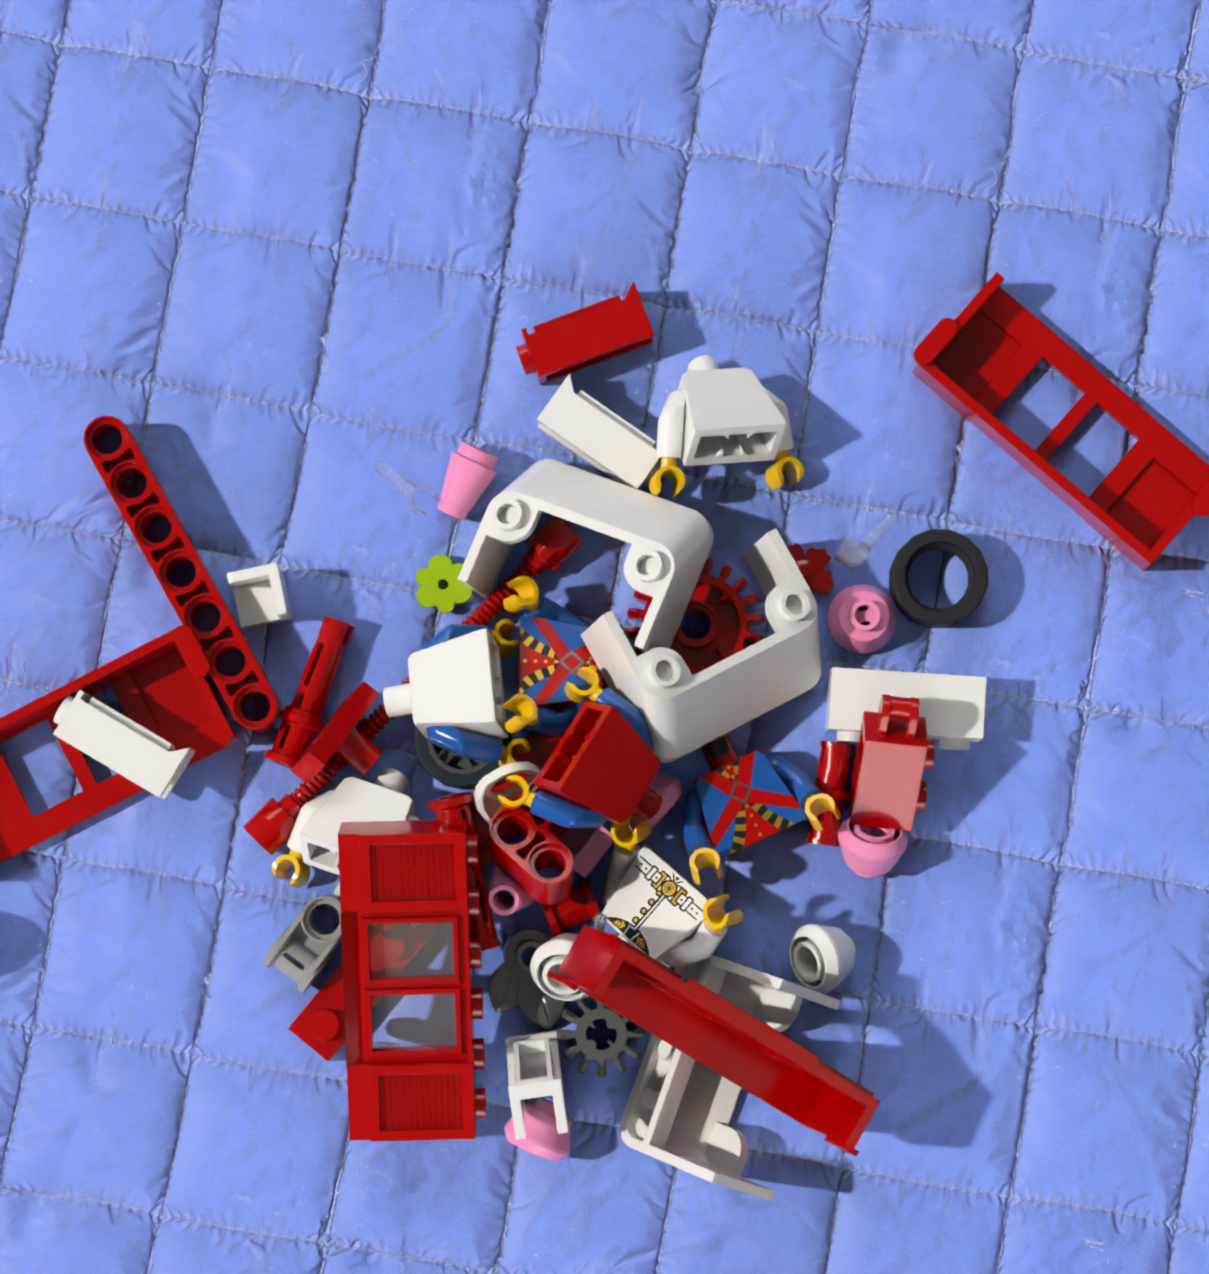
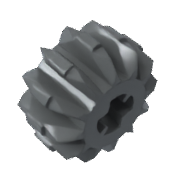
[557,998,646,1078]

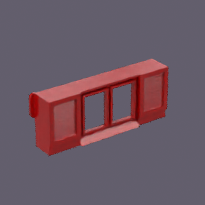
[912,272,1209,570]
[0,625,240,864]
[546,925,880,1157]

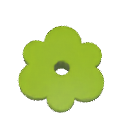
[415,554,472,614]

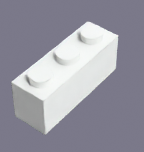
[825,667,987,750]

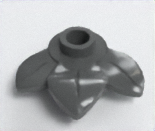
[488,928,565,1029]

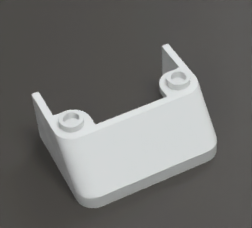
[458,459,714,653]
[581,528,821,763]
[620,955,841,1201]

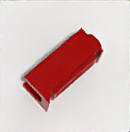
[516,282,654,385]

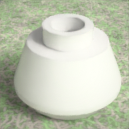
[789,924,856,993]
[530,933,588,1001]

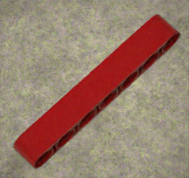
[83,416,282,733]

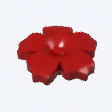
[787,543,834,597]

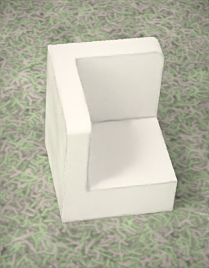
[227,562,293,630]

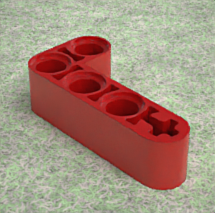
[489,776,574,905]

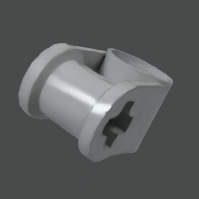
[261,895,341,994]

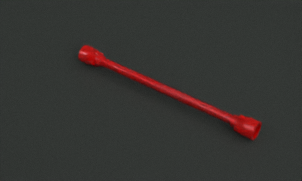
[243,516,583,855]

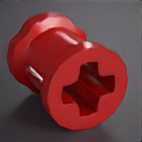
[542,878,603,937]

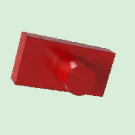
[291,681,383,784]

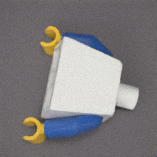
[383,619,531,776]

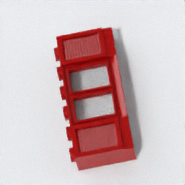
[338,819,486,1142]

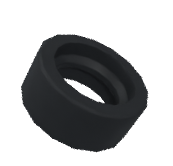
[889,529,988,628]

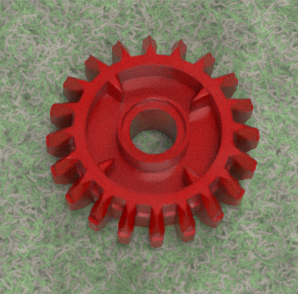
[626,558,764,676]

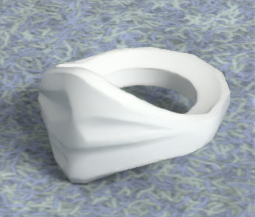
[474,761,541,825]

